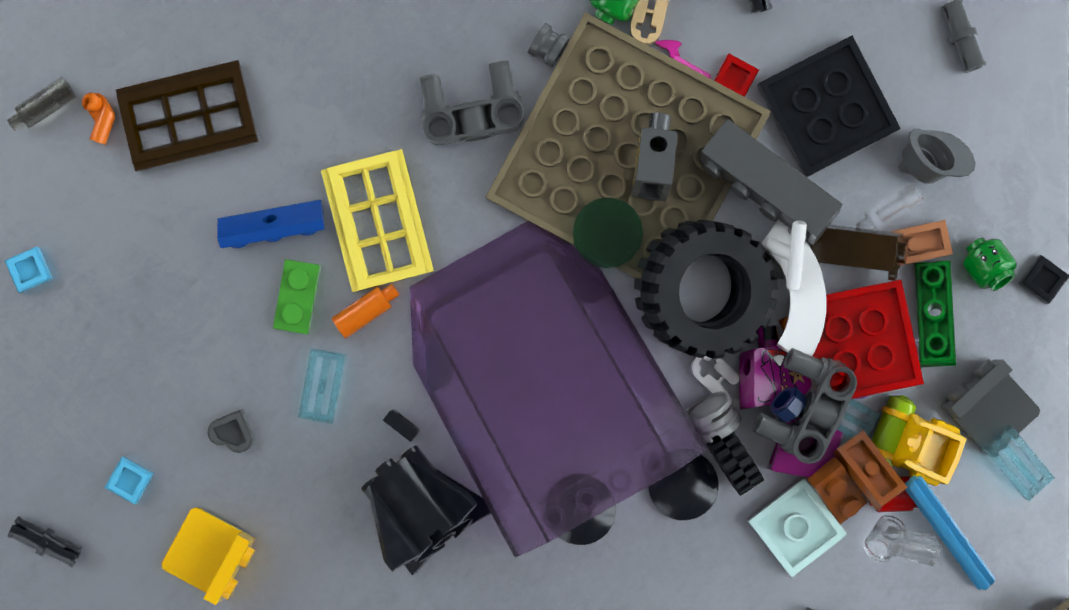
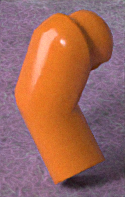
[82,92,115,145]

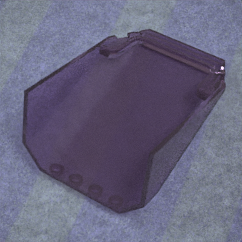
[410,221,707,558]

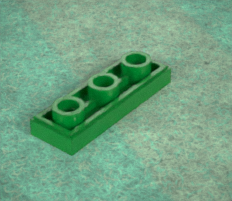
[915,261,956,367]

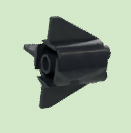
[361,445,494,575]

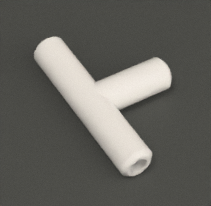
[765,221,807,291]

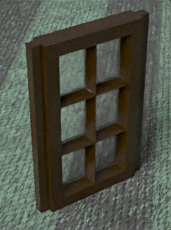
[116,60,259,172]

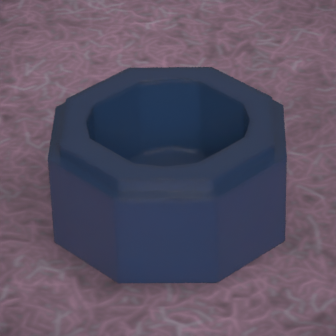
[770,387,807,423]

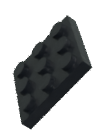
[757,35,901,177]

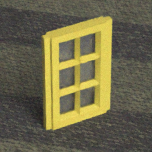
[321,149,434,293]

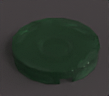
[572,198,643,269]

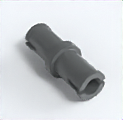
[941,0,986,73]

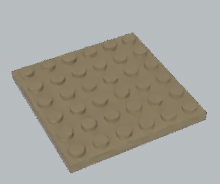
[485,12,771,278]

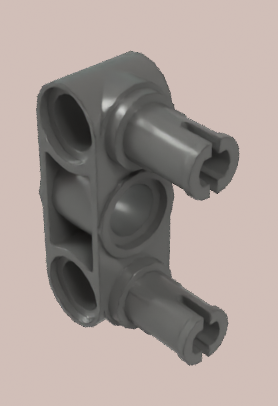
[419,61,524,145]
[753,348,857,464]

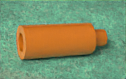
[331,284,400,339]

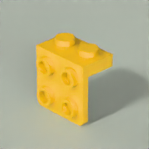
[162,507,256,605]

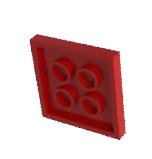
[812,279,924,399]

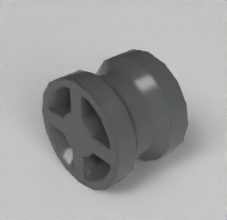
[528,23,570,68]

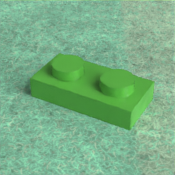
[273,259,321,335]

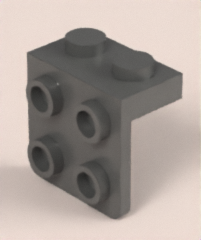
[942,359,1040,456]

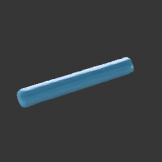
[905,476,995,590]

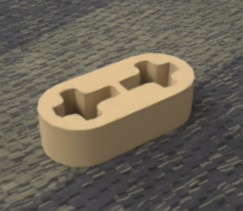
[630,0,669,46]

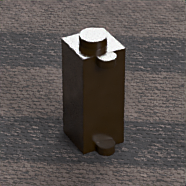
[811,225,908,281]

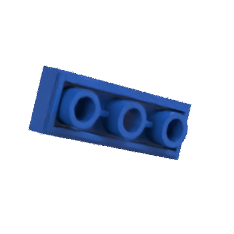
[217,200,325,248]

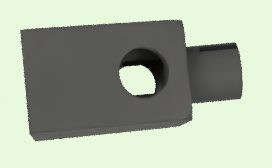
[631,113,678,202]

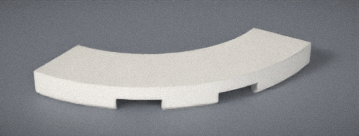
[761,220,827,356]

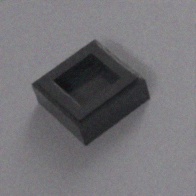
[1018,255,1069,304]
[382,409,420,442]

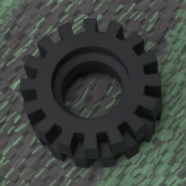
[706,431,764,496]

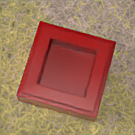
[714,53,759,97]

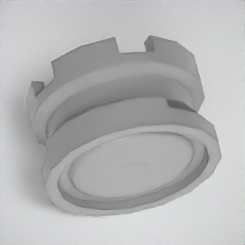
[685,391,742,443]

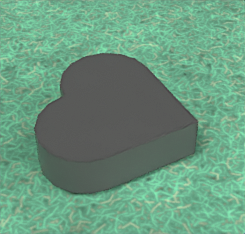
[207,409,254,453]

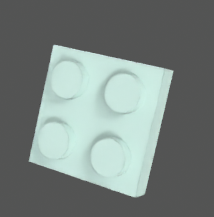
[747,477,848,578]

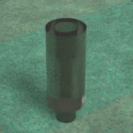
[7,76,77,131]

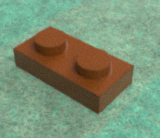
[833,430,908,511]
[807,457,868,525]

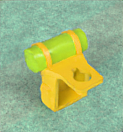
[871,395,967,486]

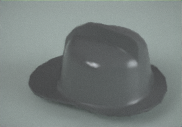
[898,129,976,184]

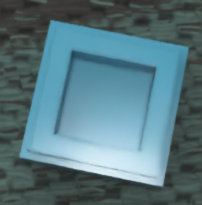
[5,247,53,293]
[104,456,155,505]

